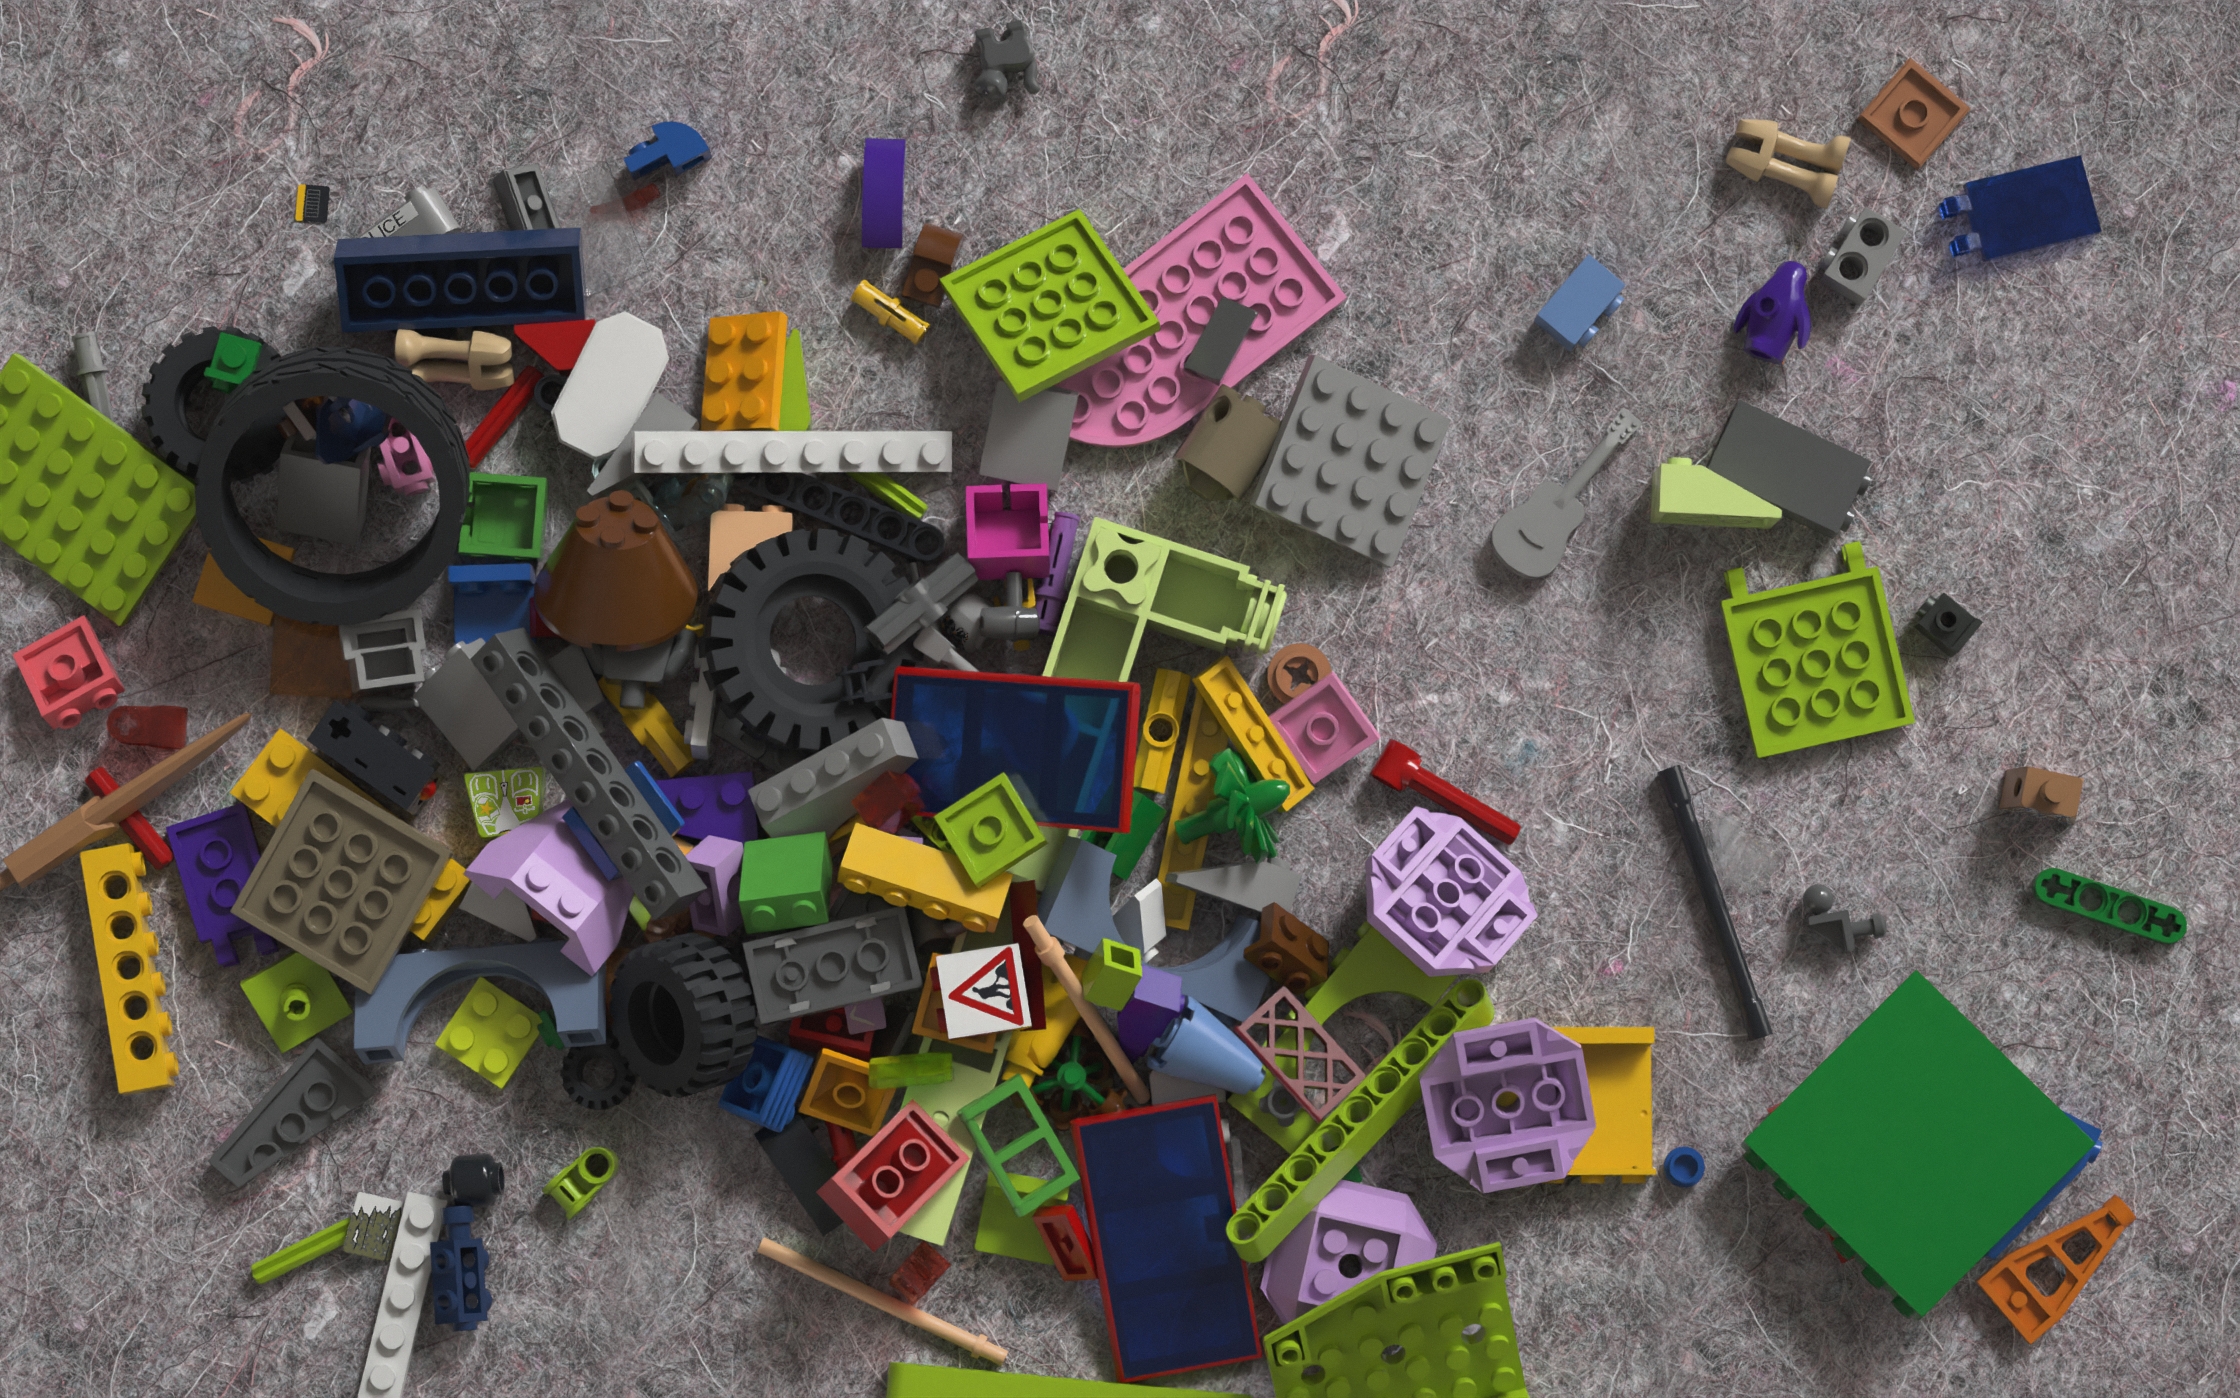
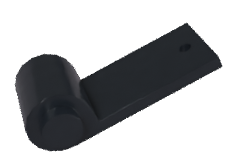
[754,1107,844,1236]

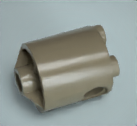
[1173,384,1282,502]

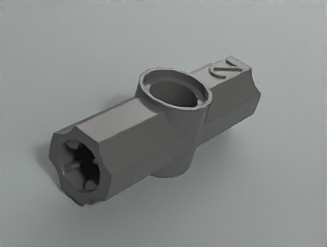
[863,553,979,656]

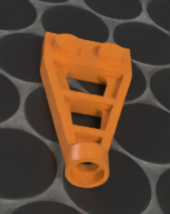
[1975,1194,2137,1345]

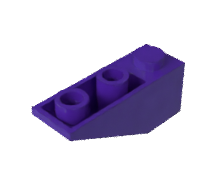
[1117,964,1185,1065]

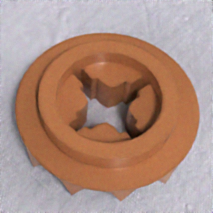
[1267,643,1332,704]
[644,906,692,944]

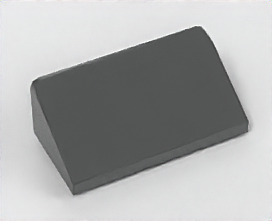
[493,163,561,231]
[1184,297,1258,386]
[870,1005,916,1071]

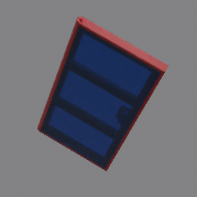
[884,666,1141,833]
[1070,1094,1262,1383]

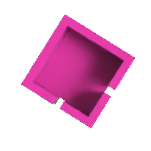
[966,483,1050,580]

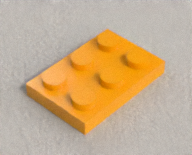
[700,311,788,431]

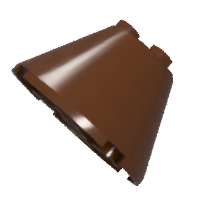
[534,490,698,651]

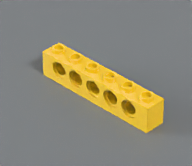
[80,843,179,1095]

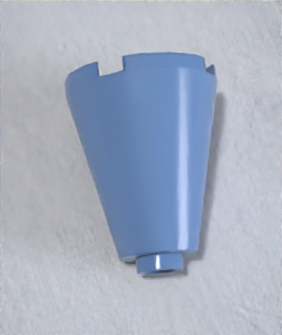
[1147,995,1266,1095]

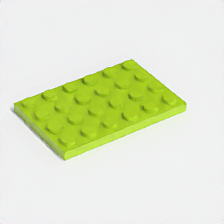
[0,353,197,626]

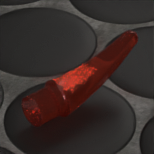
[590,183,660,215]

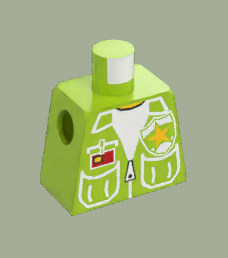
[464,767,546,840]

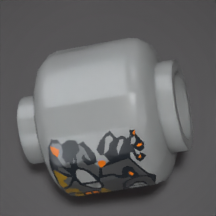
[942,593,998,653]

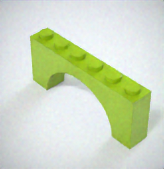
[1226,919,1459,1156]

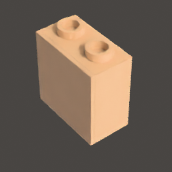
[708,504,795,596]

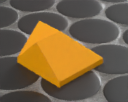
[798,1048,901,1136]

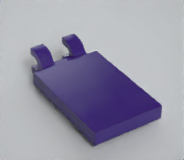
[166,803,279,969]

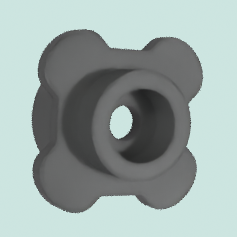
[1259,1079,1308,1127]

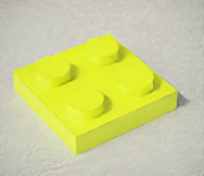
[435,977,542,1089]

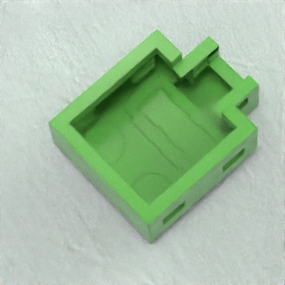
[459,472,549,562]

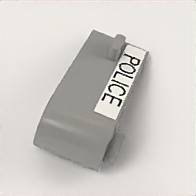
[357,185,461,238]

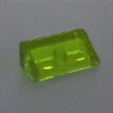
[868,1051,955,1090]

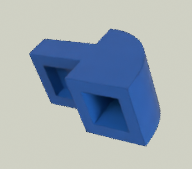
[623,121,712,181]

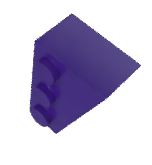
[655,772,761,849]

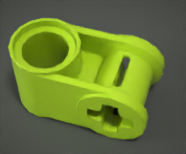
[542,1146,620,1221]

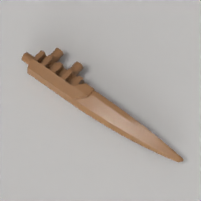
[0,713,253,892]

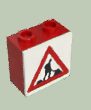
[930,943,1032,1041]

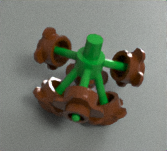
[1010,1016,1127,1131]

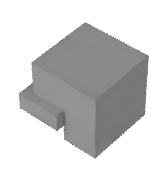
[338,609,426,695]

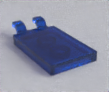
[1938,155,2102,262]

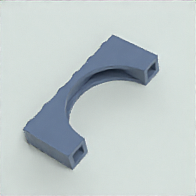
[1037,836,1270,1027]
[354,938,606,1064]

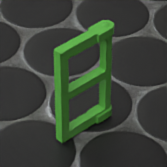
[956,1073,1080,1217]

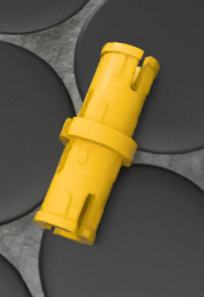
[850,279,930,346]

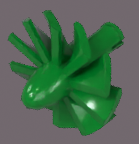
[1174,748,1290,864]

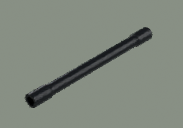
[1657,765,1773,1041]

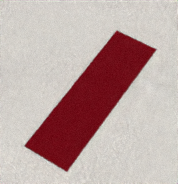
[1009,880,1047,1032]

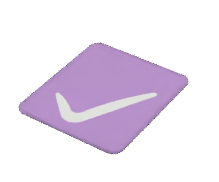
[844,998,886,1034]

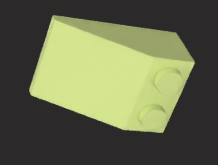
[1650,457,1782,529]

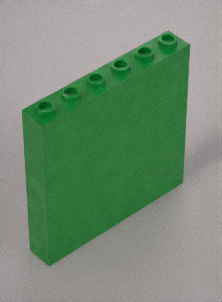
[1741,969,2096,1321]

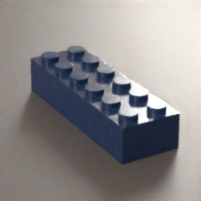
[334,227,587,333]

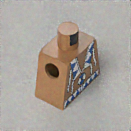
[1998,766,2084,825]

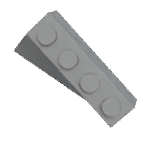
[748,718,919,841]

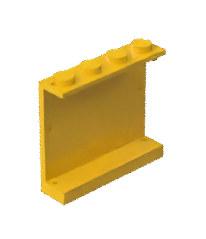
[1496,1027,1656,1183]

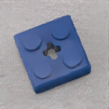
[718,1035,813,1133]

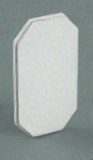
[551,311,669,460]

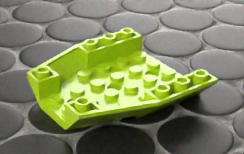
[1263,1242,1530,1398]

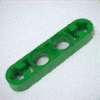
[2031,868,2187,945]

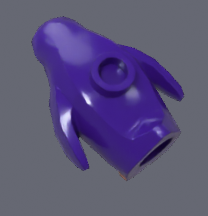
[1733,261,1812,365]

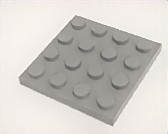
[1250,355,1451,568]

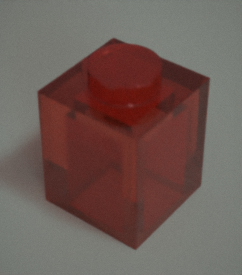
[851,770,926,835]

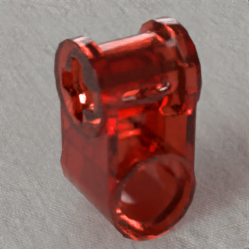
[107,705,188,750]

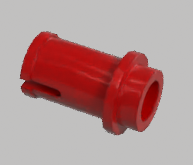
[824,1121,859,1170]

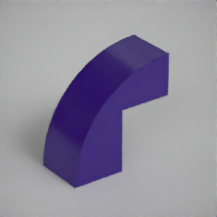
[862,138,906,248]

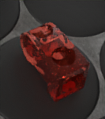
[888,1240,951,1306]

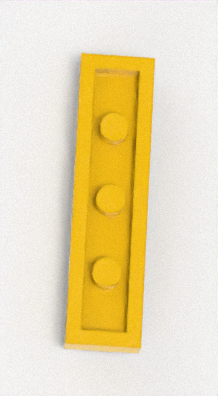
[1192,655,1315,813]

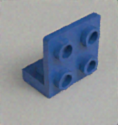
[448,563,537,645]
[562,761,685,881]

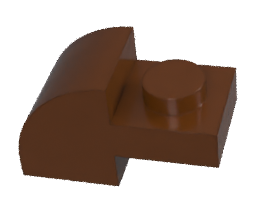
[901,223,965,309]

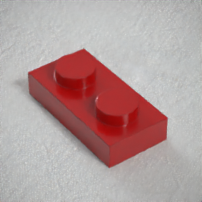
[1032,1205,1098,1281]

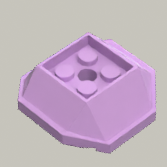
[1365,806,1538,977]
[1419,1018,1596,1193]
[1260,1180,1437,1325]

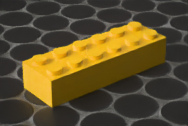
[229,728,472,943]

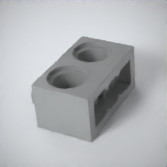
[1819,207,1907,306]

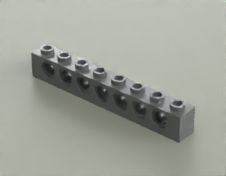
[470,627,708,921]

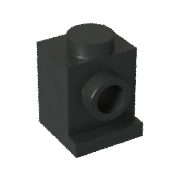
[1913,593,1983,657]

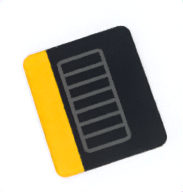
[295,184,330,223]

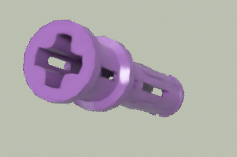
[1034,512,1080,636]

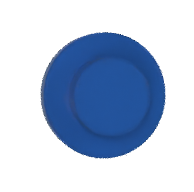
[1663,1147,1705,1187]

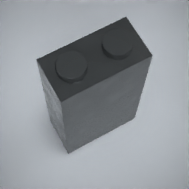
[1706,399,1873,539]

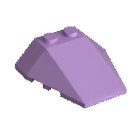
[463,798,634,977]

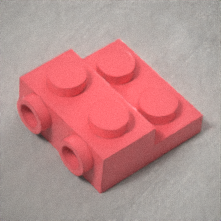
[12,615,125,730]

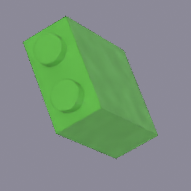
[738,831,833,934]

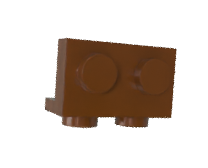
[1243,902,1329,995]

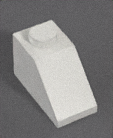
[1112,878,1166,963]
[459,882,540,942]

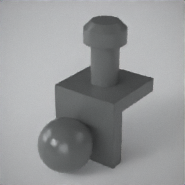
[1802,884,1887,953]

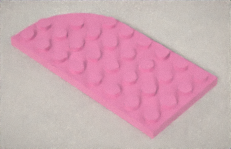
[995,173,1347,448]

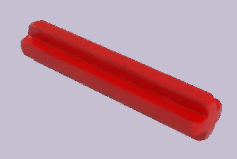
[465,365,544,469]
[85,767,175,870]

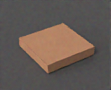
[1857,57,1971,171]

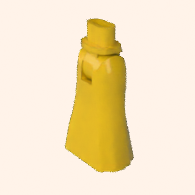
[1001,954,1088,1088]

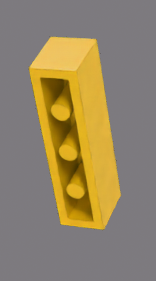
[837,823,1013,933]

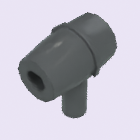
[979,572,1040,642]

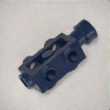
[430,1206,492,1332]

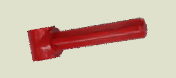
[1369,739,1521,845]

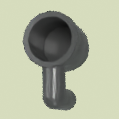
[907,905,969,954]

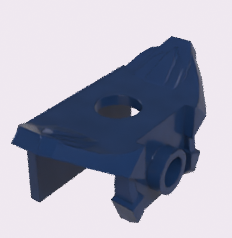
[315,396,392,465]

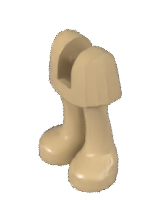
[1725,119,1851,209]
[395,329,515,390]

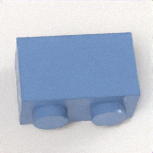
[1534,254,1626,352]

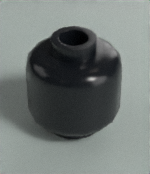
[442,1153,505,1208]

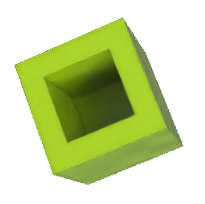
[1082,938,1142,1011]

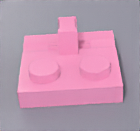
[1268,671,1380,784]

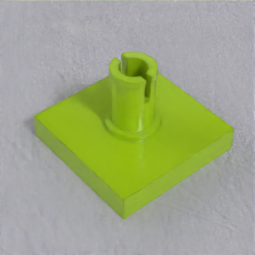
[934,772,1049,888]
[240,950,353,1053]

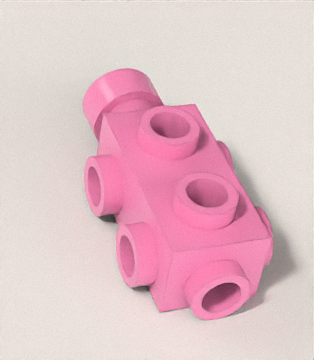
[377,417,436,496]

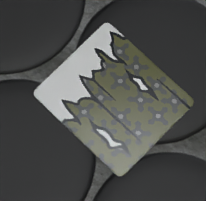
[343,1192,404,1261]

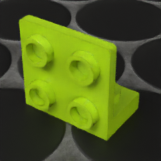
[975,1169,1070,1265]

